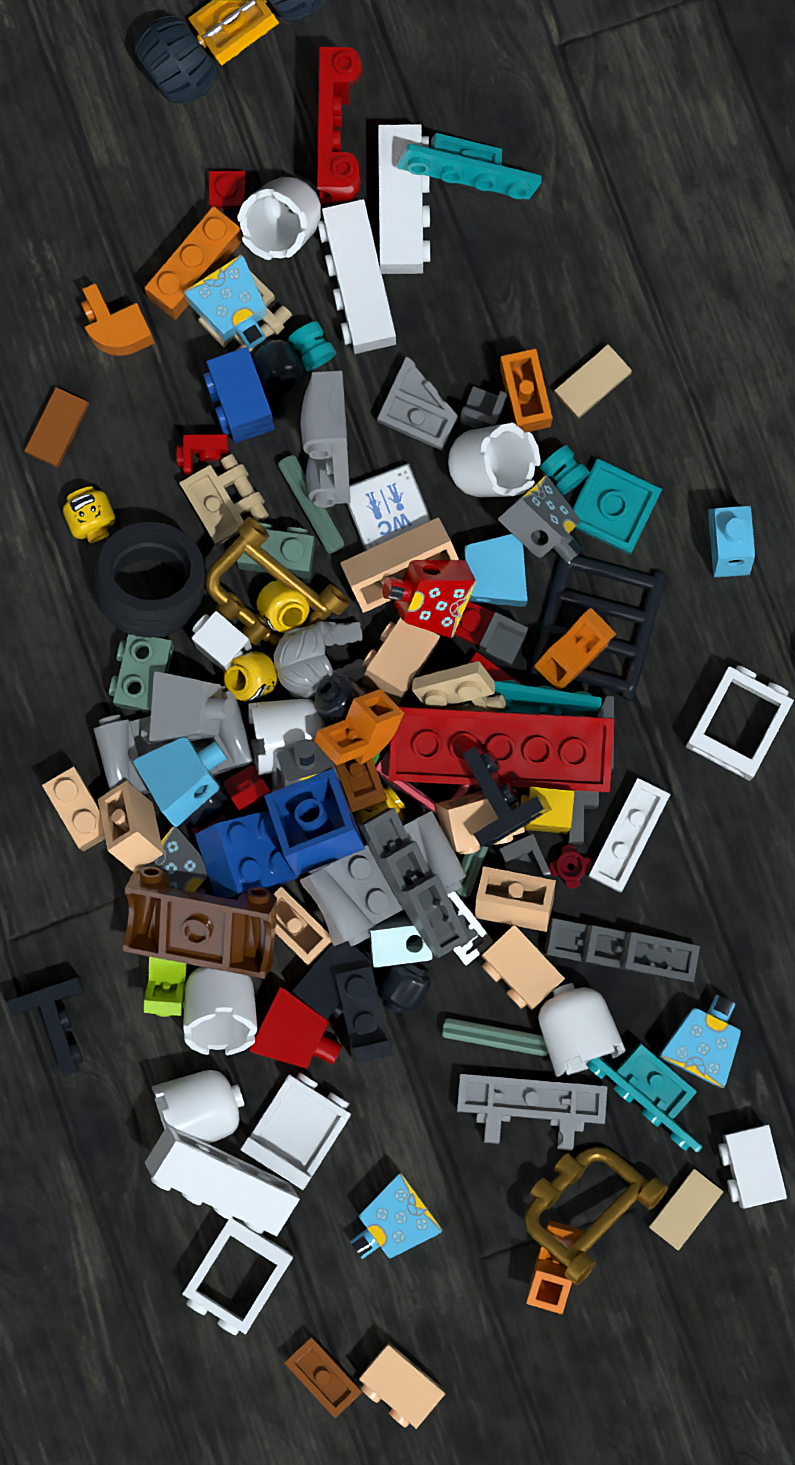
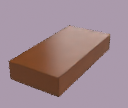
[25,387,89,468]

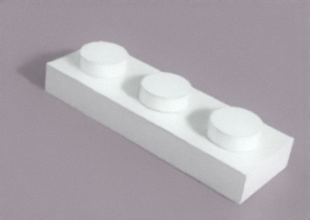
[588,778,670,893]

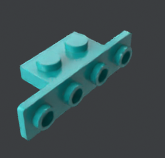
[397,133,541,199]
[489,680,602,716]
[585,1042,702,1152]

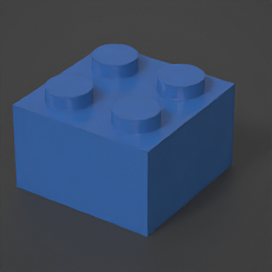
[203,347,275,444]
[264,768,365,876]
[195,810,299,900]

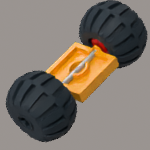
[134,0,325,104]

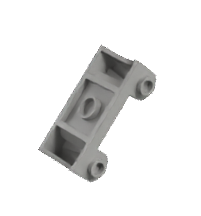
[300,371,351,508]
[93,686,254,794]
[300,811,466,947]

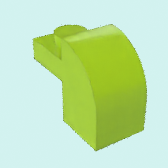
[144,957,189,1017]

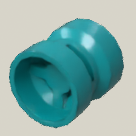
[288,321,336,371]
[540,445,590,496]

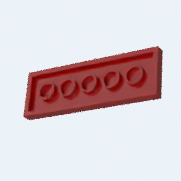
[389,706,614,792]

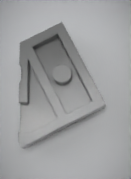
[377,357,458,451]

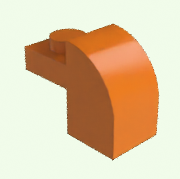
[81,283,154,356]
[534,608,616,691]
[314,689,404,765]
[526,1220,585,1314]

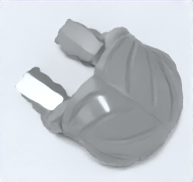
[273,621,366,699]

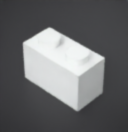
[192,611,253,672]
[718,1125,787,1208]

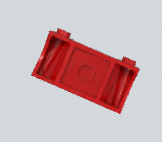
[317,47,363,208]

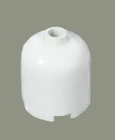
[238,177,321,260]
[448,423,541,497]
[248,699,331,775]
[183,966,258,1055]
[538,983,625,1077]
[152,1070,244,1144]

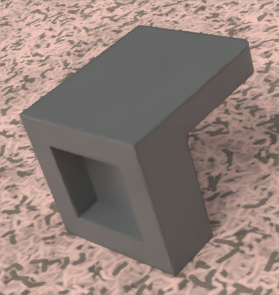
[460,386,508,429]
[479,612,528,666]
[499,834,551,878]

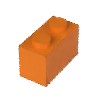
[500,349,552,432]

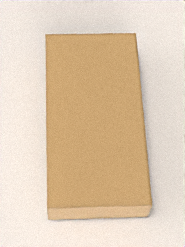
[554,345,632,420]
[649,1169,723,1251]

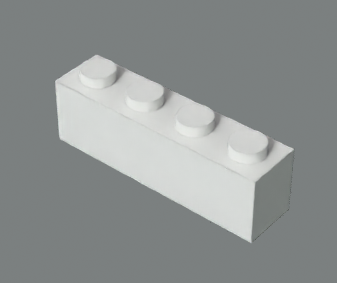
[378,124,430,274]
[318,199,396,354]
[145,1125,300,1236]

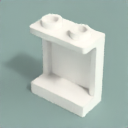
[241,1072,351,1190]

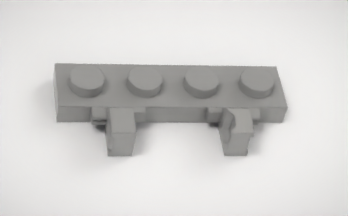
[457,1074,607,1150]

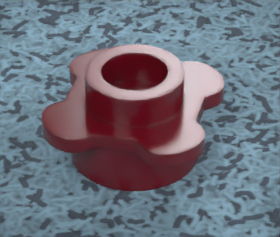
[549,845,593,889]

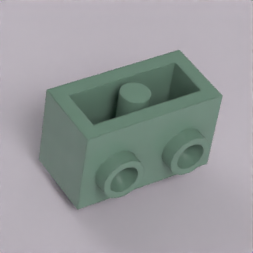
[237,523,315,579]
[109,634,174,714]

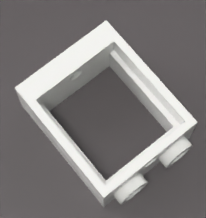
[685,665,794,781]
[183,1217,295,1335]

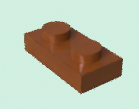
[335,759,387,812]
[284,1336,362,1418]

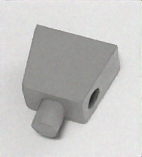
[149,672,235,744]

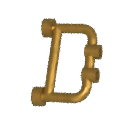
[205,517,350,648]
[524,1146,668,1285]

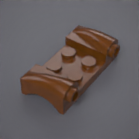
[123,866,277,979]

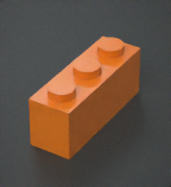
[145,206,243,321]

